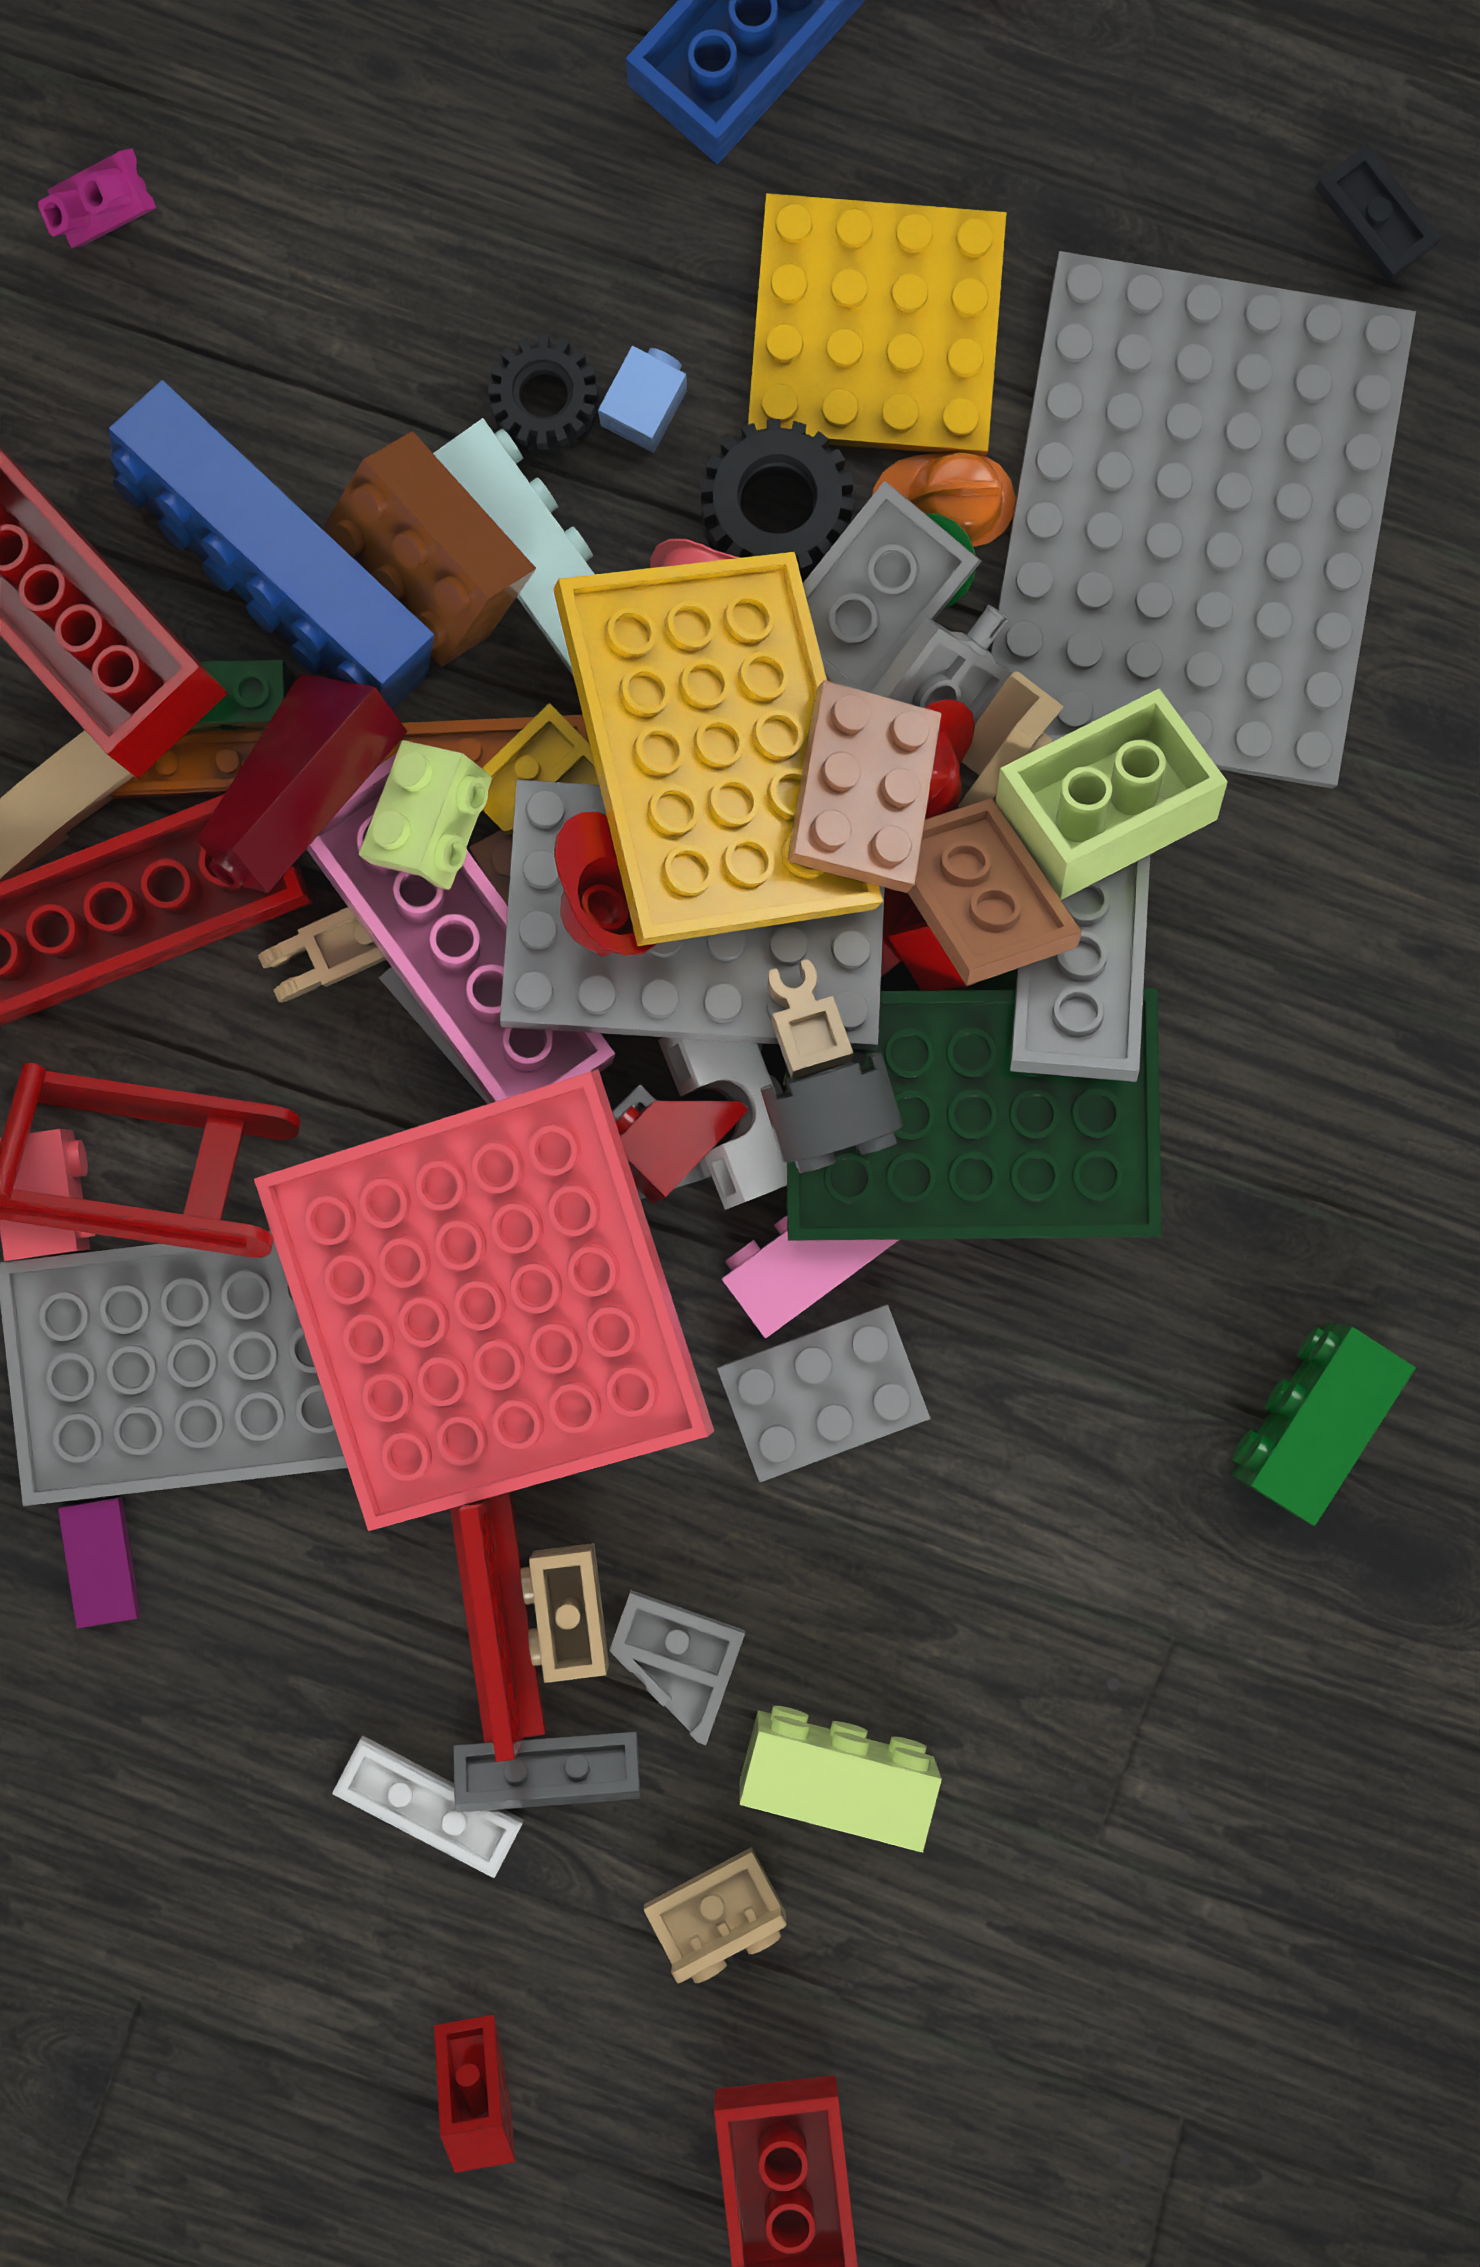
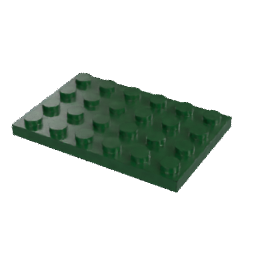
[786,988,1162,1241]

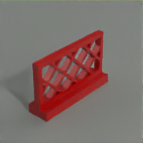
[450,1492,546,1762]

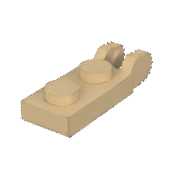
[258,907,386,1003]

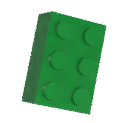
[1231,1322,1416,1526]

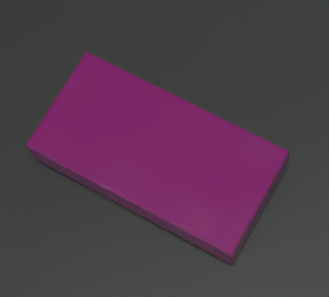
[58,1496,141,1629]

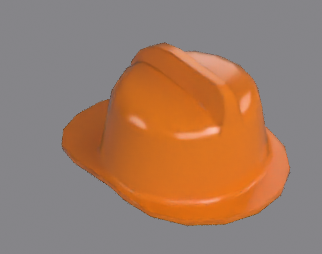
[872,452,1016,547]

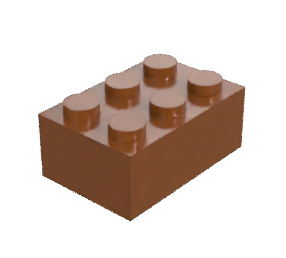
[322,431,536,667]

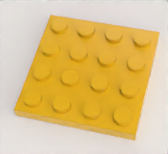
[748,193,1007,456]

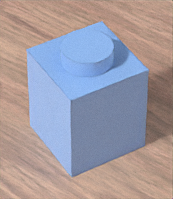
[598,346,687,453]

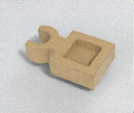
[768,959,853,1079]

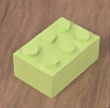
[995,688,1228,900]
[740,1706,942,1853]

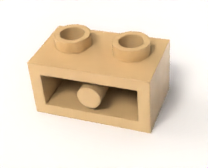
[521,1543,609,1683]

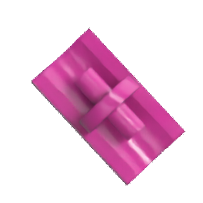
[38,148,156,248]

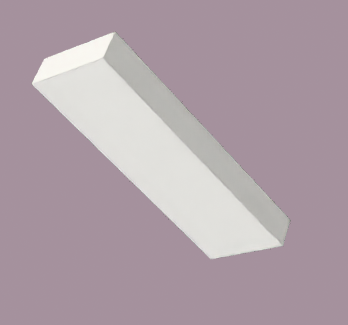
[332,1736,524,1878]

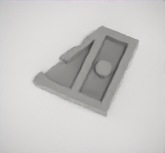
[609,1590,745,1745]

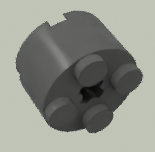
[760,1052,903,1173]

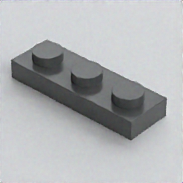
[453,1732,641,1813]

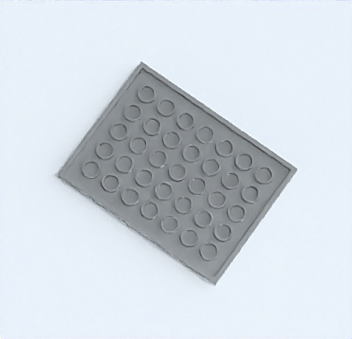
[990,251,1416,789]

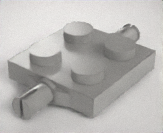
[870,604,1012,724]

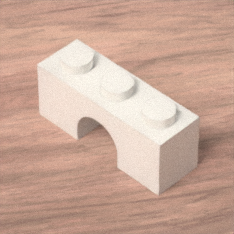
[658,1037,787,1210]

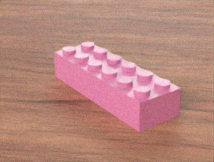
[307,753,615,1103]

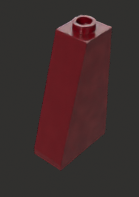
[197,674,408,893]

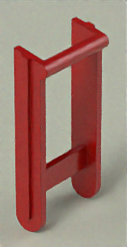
[0,1063,301,1258]

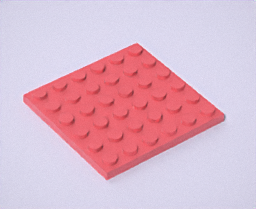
[254,1069,714,1531]

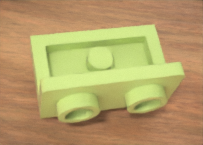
[358,740,492,890]

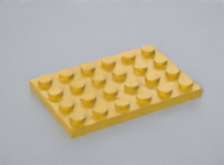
[553,552,883,946]

